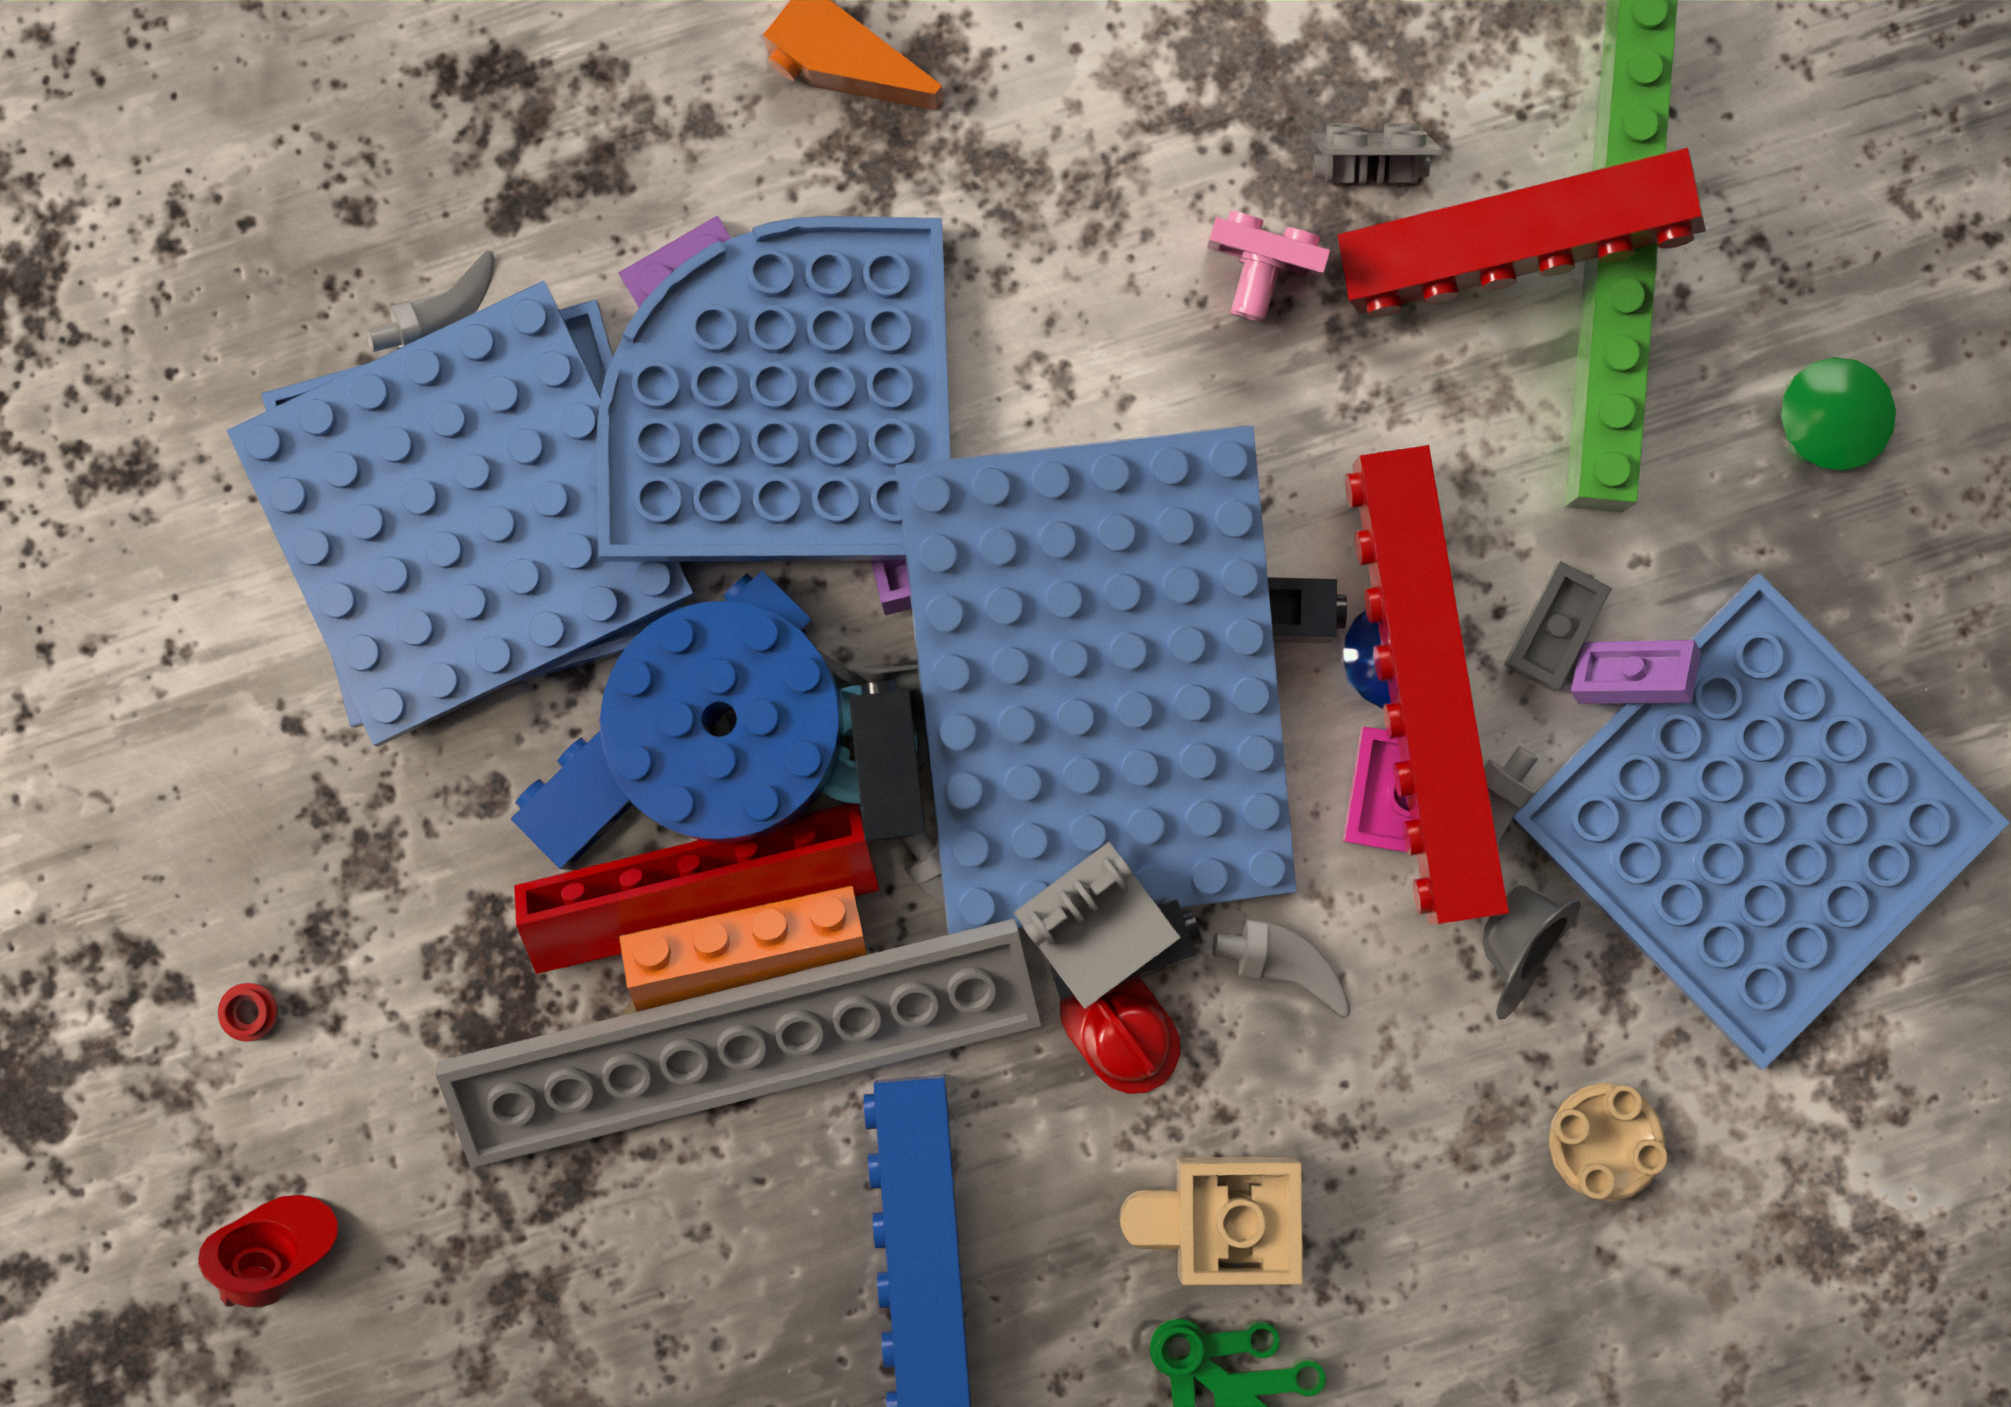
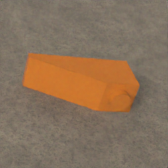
[763,0,943,111]

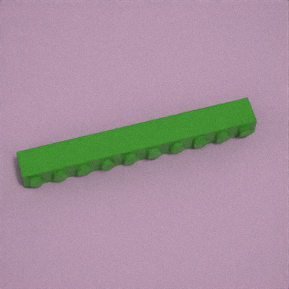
[1565,0,1678,512]

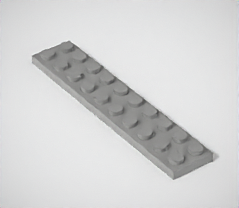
[435,918,1041,1168]

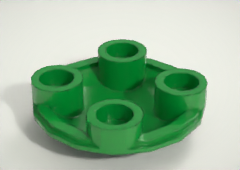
[1781,357,1896,471]

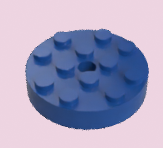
[600,601,844,843]

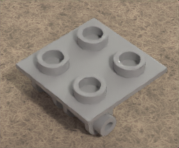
[1312,123,1442,183]
[1014,842,1180,1009]

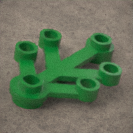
[1149,1318,1326,1407]

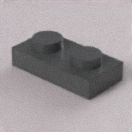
[1503,561,1612,692]

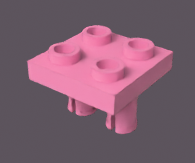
[1207,211,1330,323]

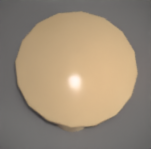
[1548,1083,1667,1201]

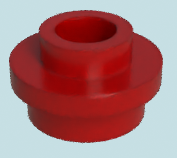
[218,983,278,1042]

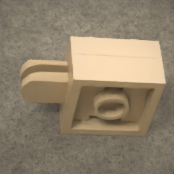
[1119,1157,1303,1285]

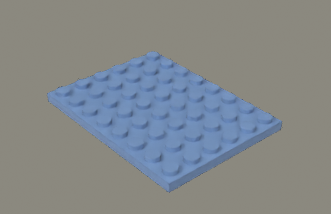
[896,425,1297,935]

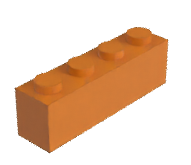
[619,886,867,1012]

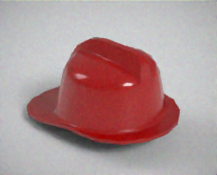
[1059,978,1181,1094]
[198,1195,338,1308]

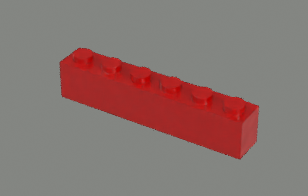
[1337,147,1706,318]
[514,803,879,974]

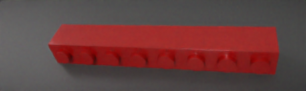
[1345,445,1509,925]

